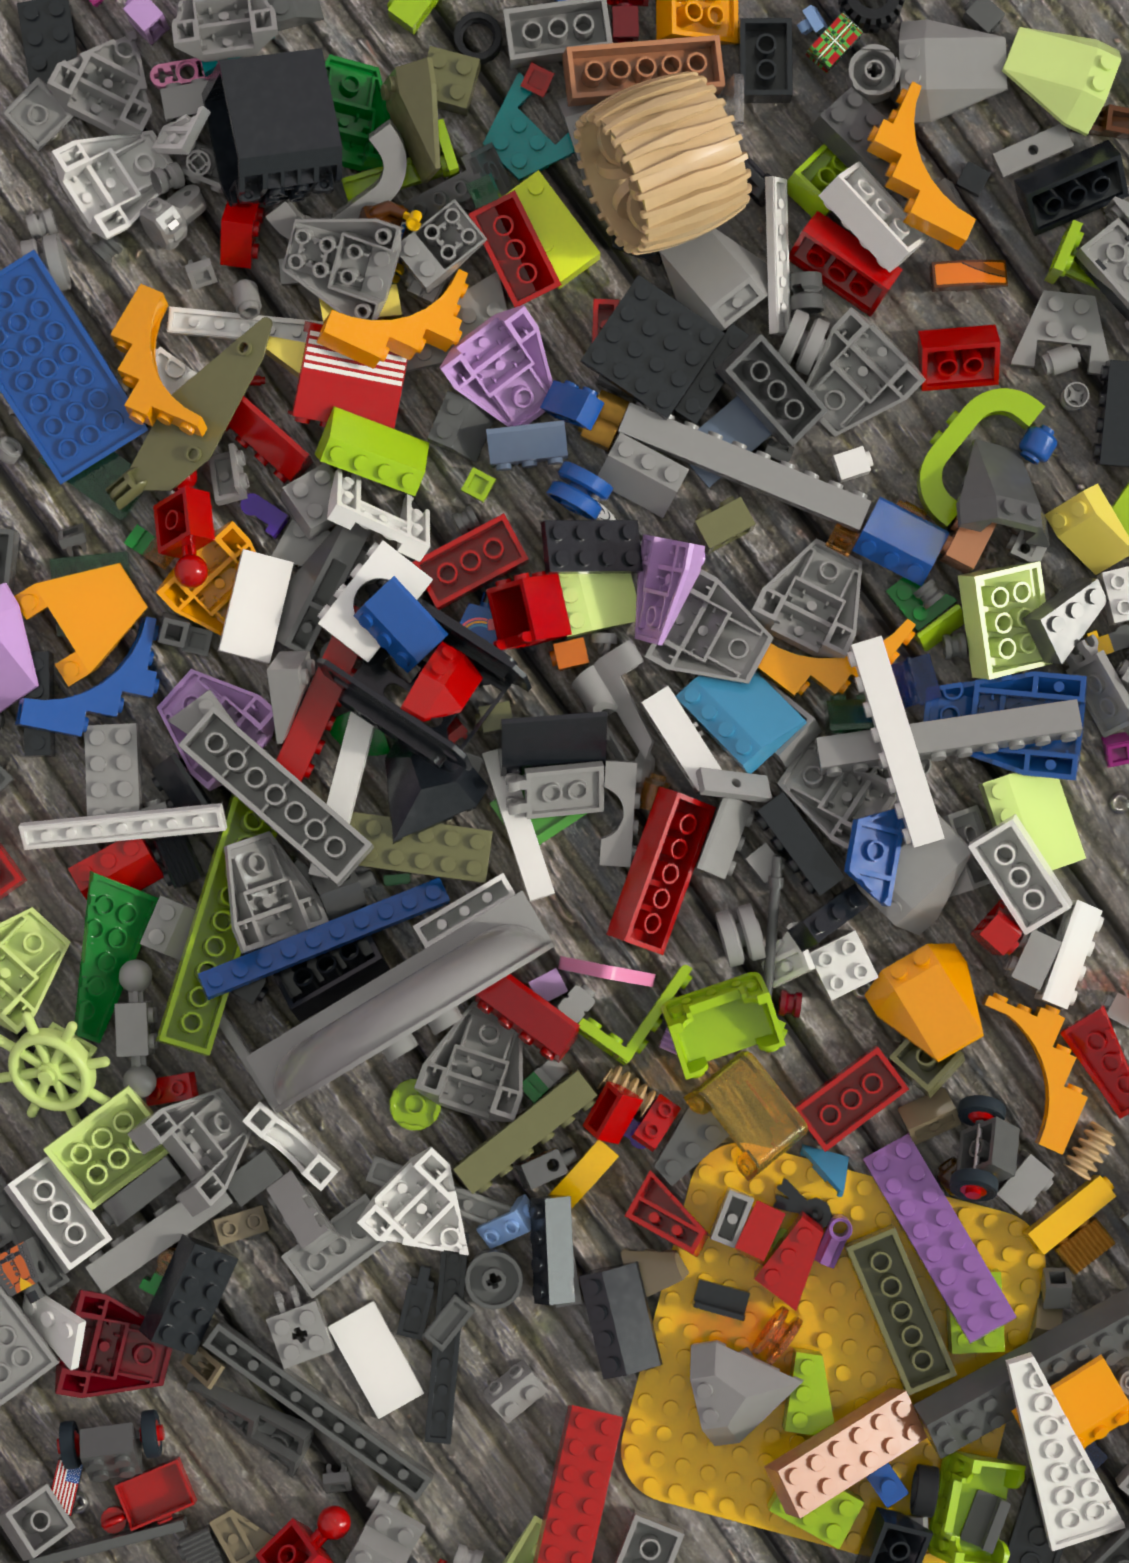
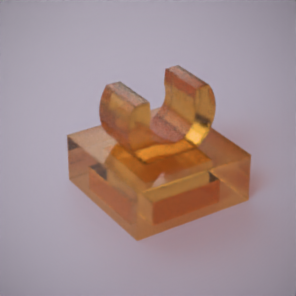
[825,523,860,557]

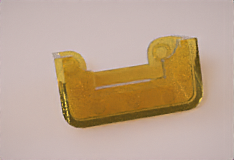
[683,1051,808,1181]

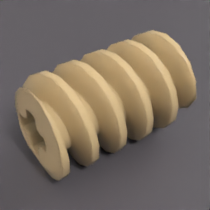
[596,1065,656,1119]
[1063,1121,1116,1181]

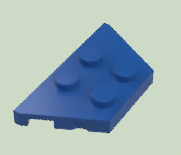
[844,808,905,907]

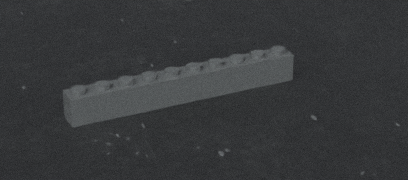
[203,1320,434,1501]

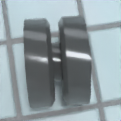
[465,1247,523,1310]

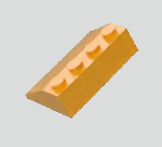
[656,0,738,45]
[1011,1355,1129,1449]

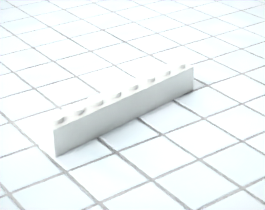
[847,635,945,848]

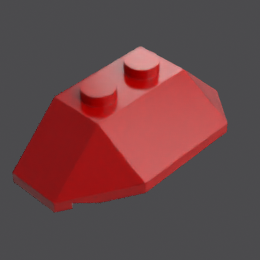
[400,641,483,722]

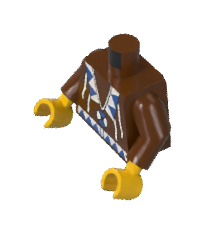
[359,200,422,283]

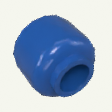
[1019,424,1057,465]

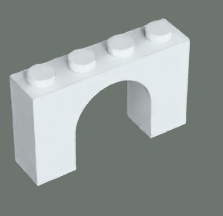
[317,541,433,663]

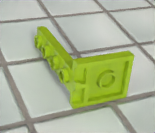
[341,119,460,202]
[1044,220,1100,290]
[578,965,693,1065]

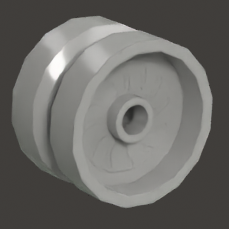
[20,233,71,291]
[778,309,830,375]
[715,903,766,968]

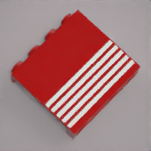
[287,321,408,429]

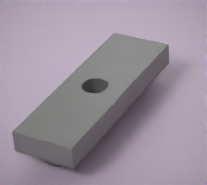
[992,124,1074,179]
[696,767,772,803]

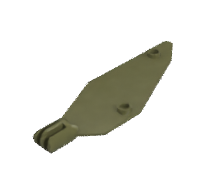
[105,317,272,510]

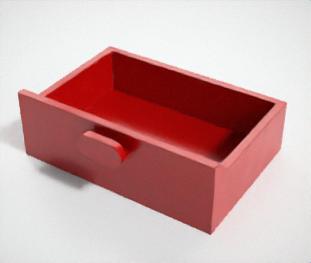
[114,1457,197,1531]

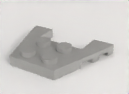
[1010,290,1109,376]

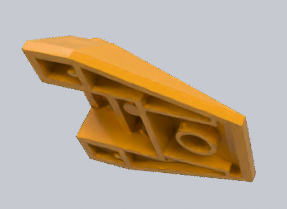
[156,521,256,636]
[864,943,984,1062]

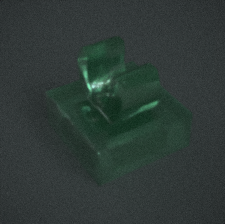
[466,173,502,209]

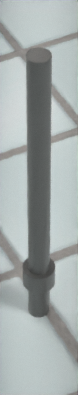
[763,855,784,999]

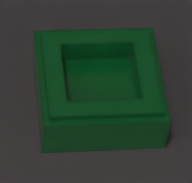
[383,873,411,886]

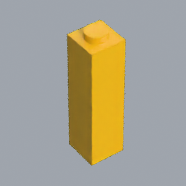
[1022,1175,1116,1255]

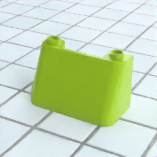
[661,972,786,1080]
[928,1451,1026,1563]

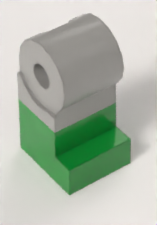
[523,1059,569,1103]

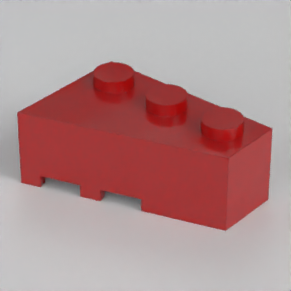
[970,899,1022,956]
[625,1170,710,1257]
[754,1211,823,1311]

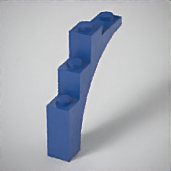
[15,617,159,737]

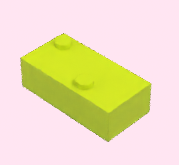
[505,170,600,289]

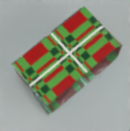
[805,11,863,74]

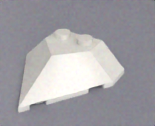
[357,1147,469,1255]

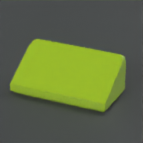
[914,604,964,652]

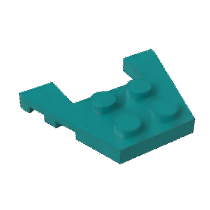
[483,72,575,182]

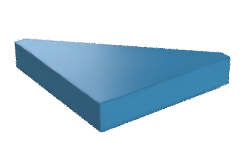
[800,1144,849,1197]

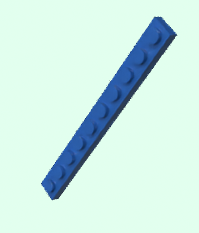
[198,877,450,1000]

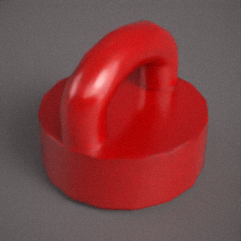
[100,1506,128,1534]

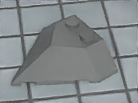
[46,30,152,135]
[690,1340,804,1446]

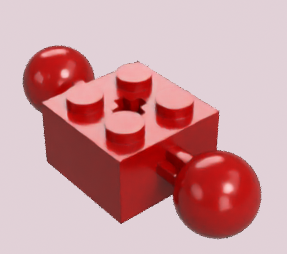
[153,470,215,588]
[255,1505,351,1563]

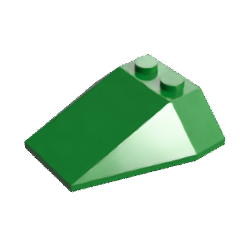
[325,54,391,171]

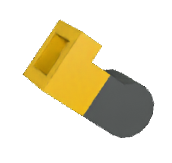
[1083,624,1129,655]

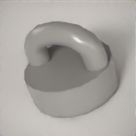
[0,436,23,465]
[591,632,617,656]

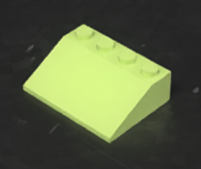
[958,561,1052,680]
[558,573,637,639]
[979,773,1086,870]
[43,1085,169,1210]

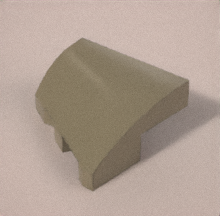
[620,1248,689,1297]

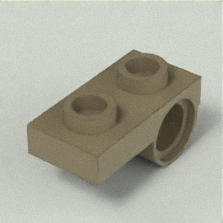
[211,1205,269,1246]

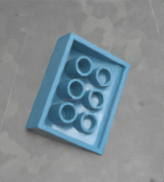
[675,672,807,774]

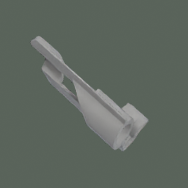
[572,639,655,787]

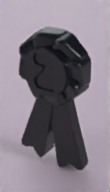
[773,1178,832,1228]

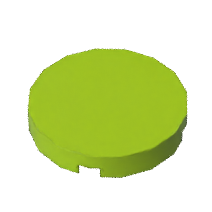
[390,1078,441,1130]

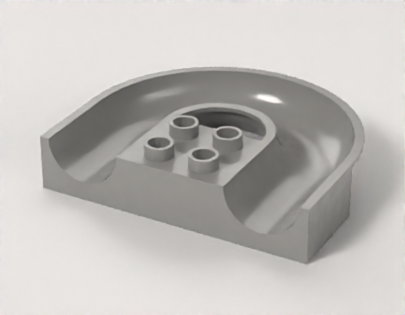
[245,891,555,1113]

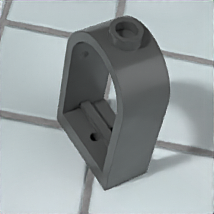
[101,1154,186,1227]

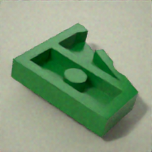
[885,577,957,632]

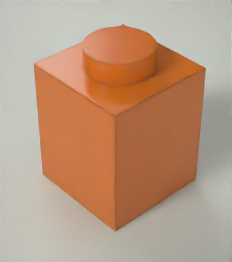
[549,637,589,671]

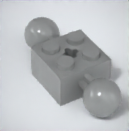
[115,959,159,1098]

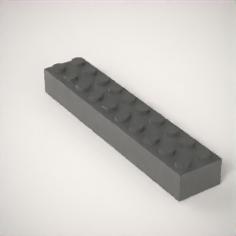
[913,1287,1129,1459]

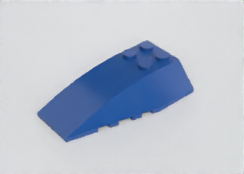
[923,671,1087,781]

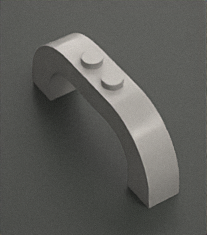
[265,119,407,239]

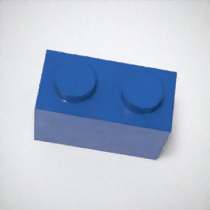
[540,380,604,431]

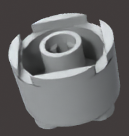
[846,44,901,104]

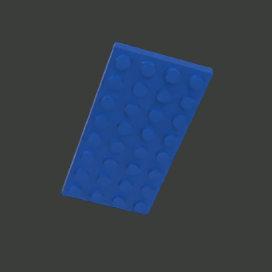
[0,249,149,485]

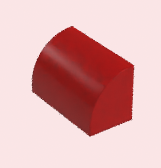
[582,1081,643,1144]
[735,1200,786,1265]

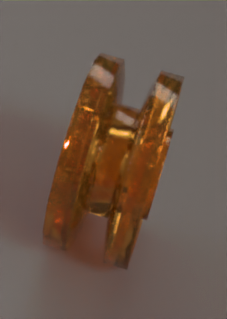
[751,1306,803,1365]

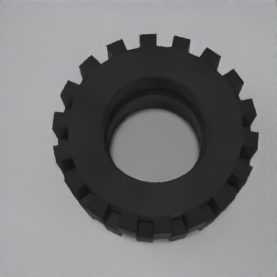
[838,0,905,34]

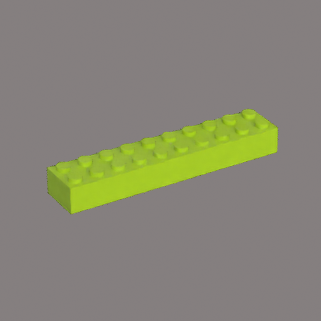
[156,794,277,1056]

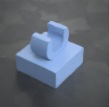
[797,5,828,35]

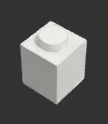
[831,446,873,483]

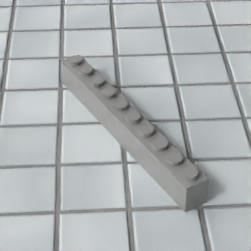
[618,401,871,533]
[816,699,1083,777]

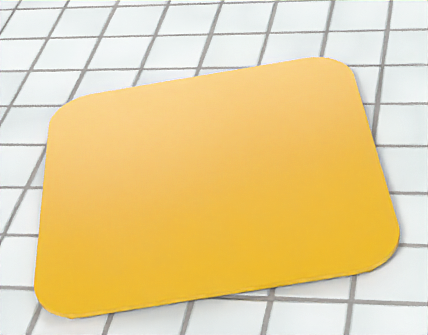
[621,1142,1046,1563]

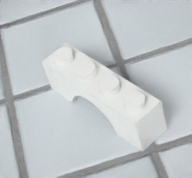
[242,1100,341,1191]

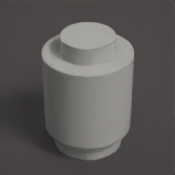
[232,279,262,319]
[1040,343,1081,376]

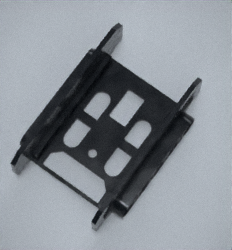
[316,579,532,771]

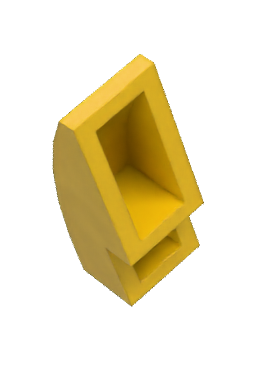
[548,1140,619,1209]

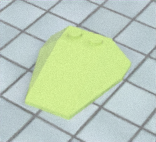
[1002,27,1121,136]
[0,907,71,1034]

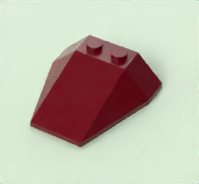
[55,1289,172,1398]

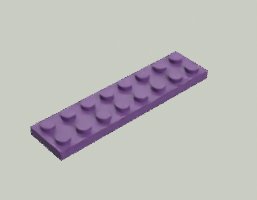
[863,1134,1017,1344]

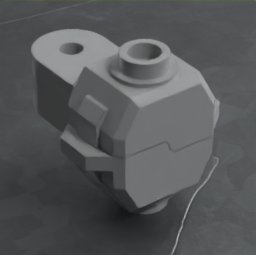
[140,185,207,250]

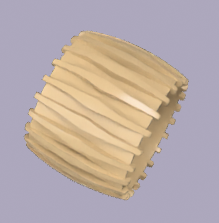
[573,71,752,255]

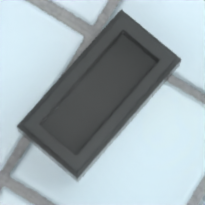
[422,1293,476,1352]

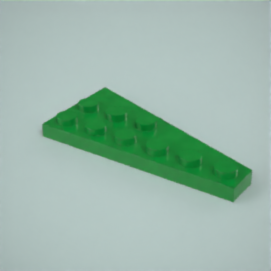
[75,871,159,1044]

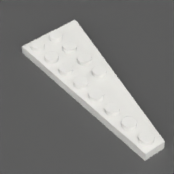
[1005,1352,1125,1551]

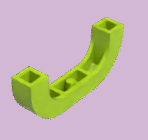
[917,388,1045,529]

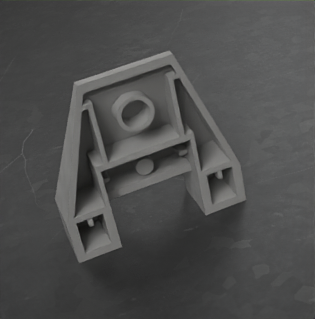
[128,1088,253,1217]

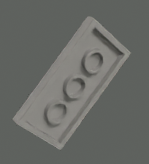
[281,1193,389,1299]

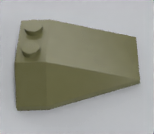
[381,57,441,183]

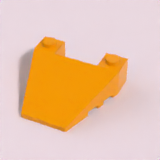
[14,563,148,687]

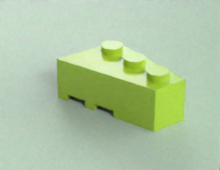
[782,1348,834,1435]

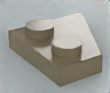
[209,1508,273,1563]

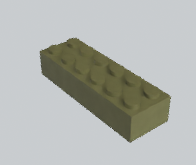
[350,812,493,883]
[453,1068,598,1194]
[844,1224,957,1396]

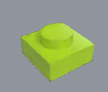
[461,467,496,503]

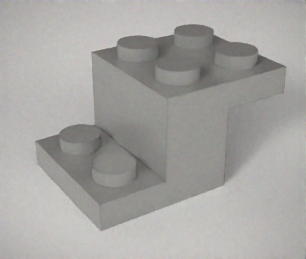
[344,1500,426,1563]

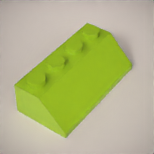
[315,406,429,496]

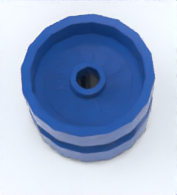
[546,461,613,520]

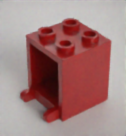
[486,571,572,650]

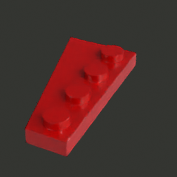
[1060,1005,1129,1119]

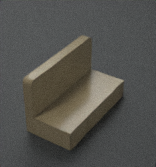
[897,1088,961,1145]

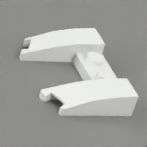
[327,468,430,562]

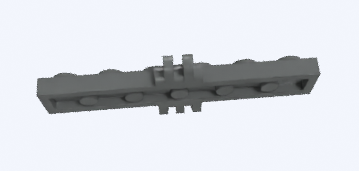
[0,1175,70,1296]

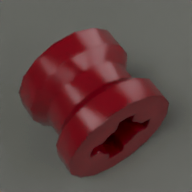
[778,990,802,1018]

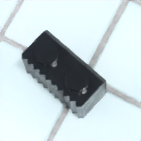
[152,835,205,889]

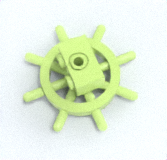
[0,1011,111,1126]

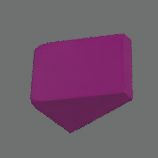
[1101,732,1129,768]

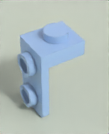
[476,1194,531,1249]

